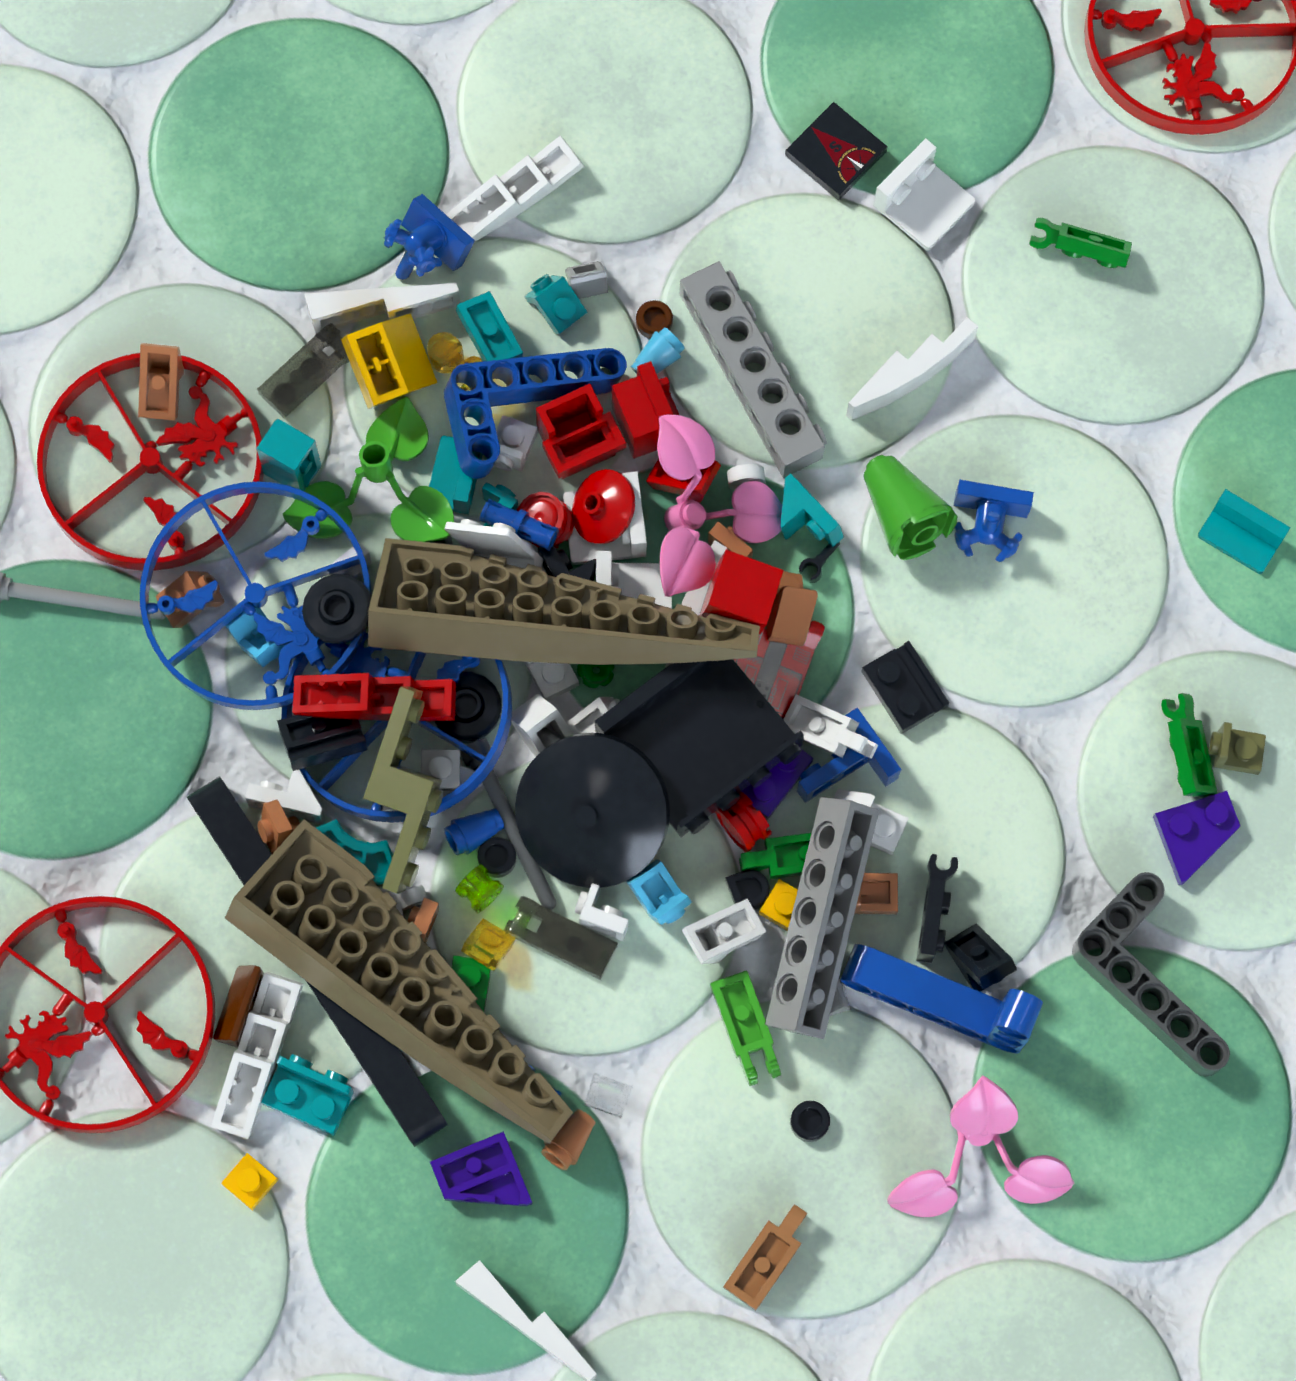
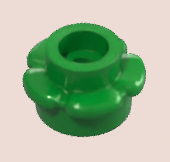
[577,664,615,688]

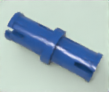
[480,499,559,551]

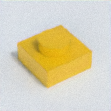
[759,879,798,931]
[221,1153,278,1211]

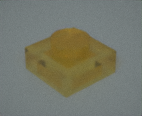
[461,918,516,971]

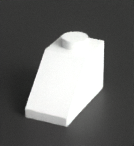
[511,693,573,757]

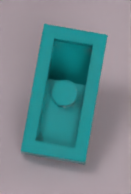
[781,473,844,546]

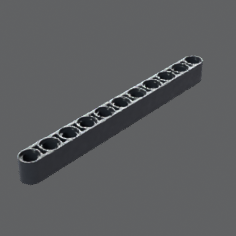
[187,776,448,1147]

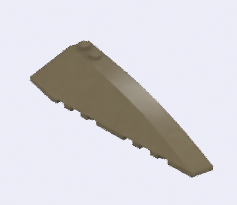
[368,538,760,665]
[225,819,573,1144]

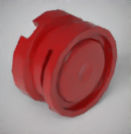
[517,492,574,548]
[715,792,772,852]

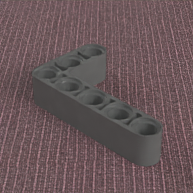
[1072,872,1230,1077]

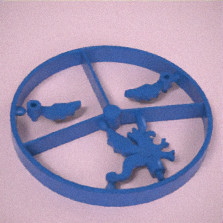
[140,482,372,710]
[281,633,512,823]

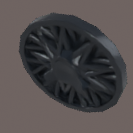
[302,574,372,644]
[434,672,502,742]

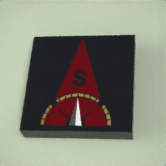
[785,102,888,200]

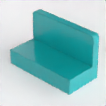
[456,291,523,361]
[429,435,483,515]
[1198,489,1291,574]

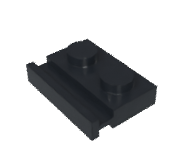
[861,641,949,734]
[277,715,368,771]

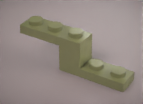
[363,686,443,893]

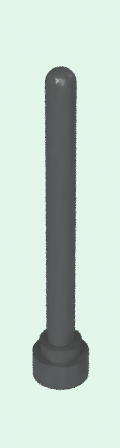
[460,738,557,910]

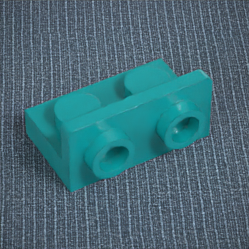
[261,1054,354,1136]

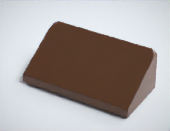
[213,965,264,1048]

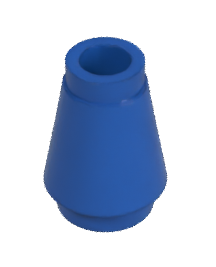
[444,808,504,855]

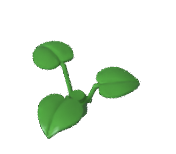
[283,397,454,542]

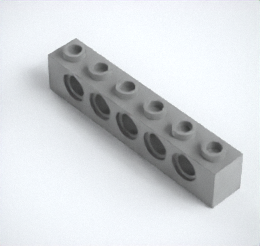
[679,261,827,478]
[765,797,879,1039]

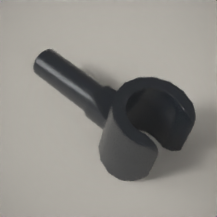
[799,542,840,583]

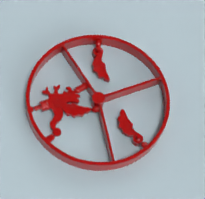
[1084,0,1296,135]
[37,353,264,571]
[0,896,216,1133]

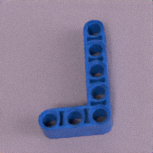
[444,348,627,479]
[840,944,1043,1054]

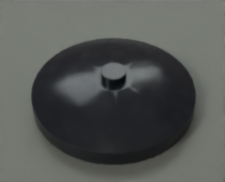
[515,733,670,888]

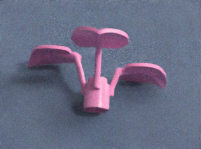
[657,415,782,597]
[887,1076,1074,1217]

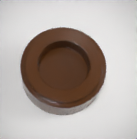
[636,300,673,339]

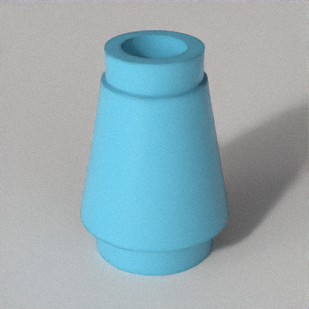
[630,327,685,374]

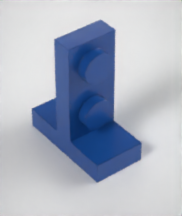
[797,707,901,803]

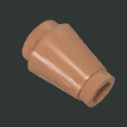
[541,1109,596,1170]

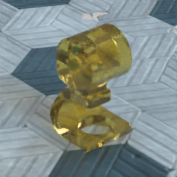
[427,332,483,391]

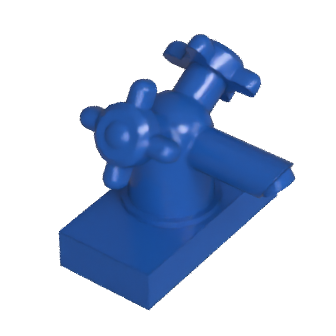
[384,194,475,280]
[953,479,1034,562]

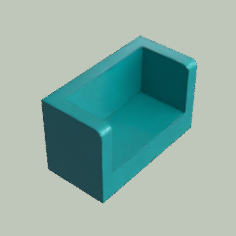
[256,419,322,491]

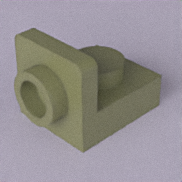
[1209,722,1266,775]

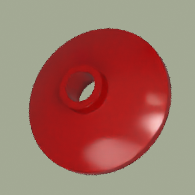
[572,469,635,544]

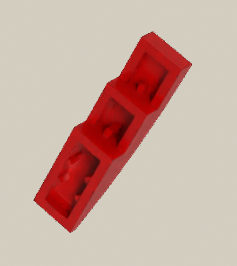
[292,673,456,721]

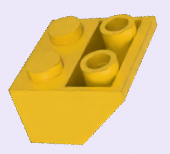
[341,313,438,409]

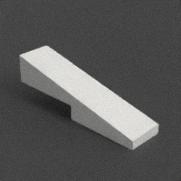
[304,283,460,334]
[455,1260,597,1381]

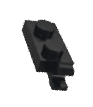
[916,854,958,963]

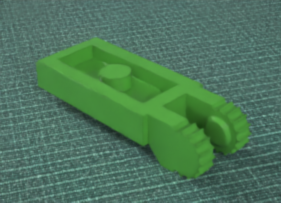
[710,970,781,1086]

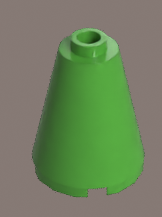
[863,455,958,560]

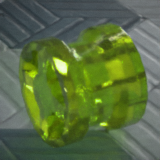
[455,864,504,914]

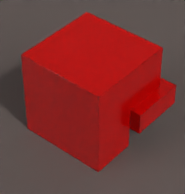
[612,361,679,459]
[536,384,626,480]
[699,550,784,634]

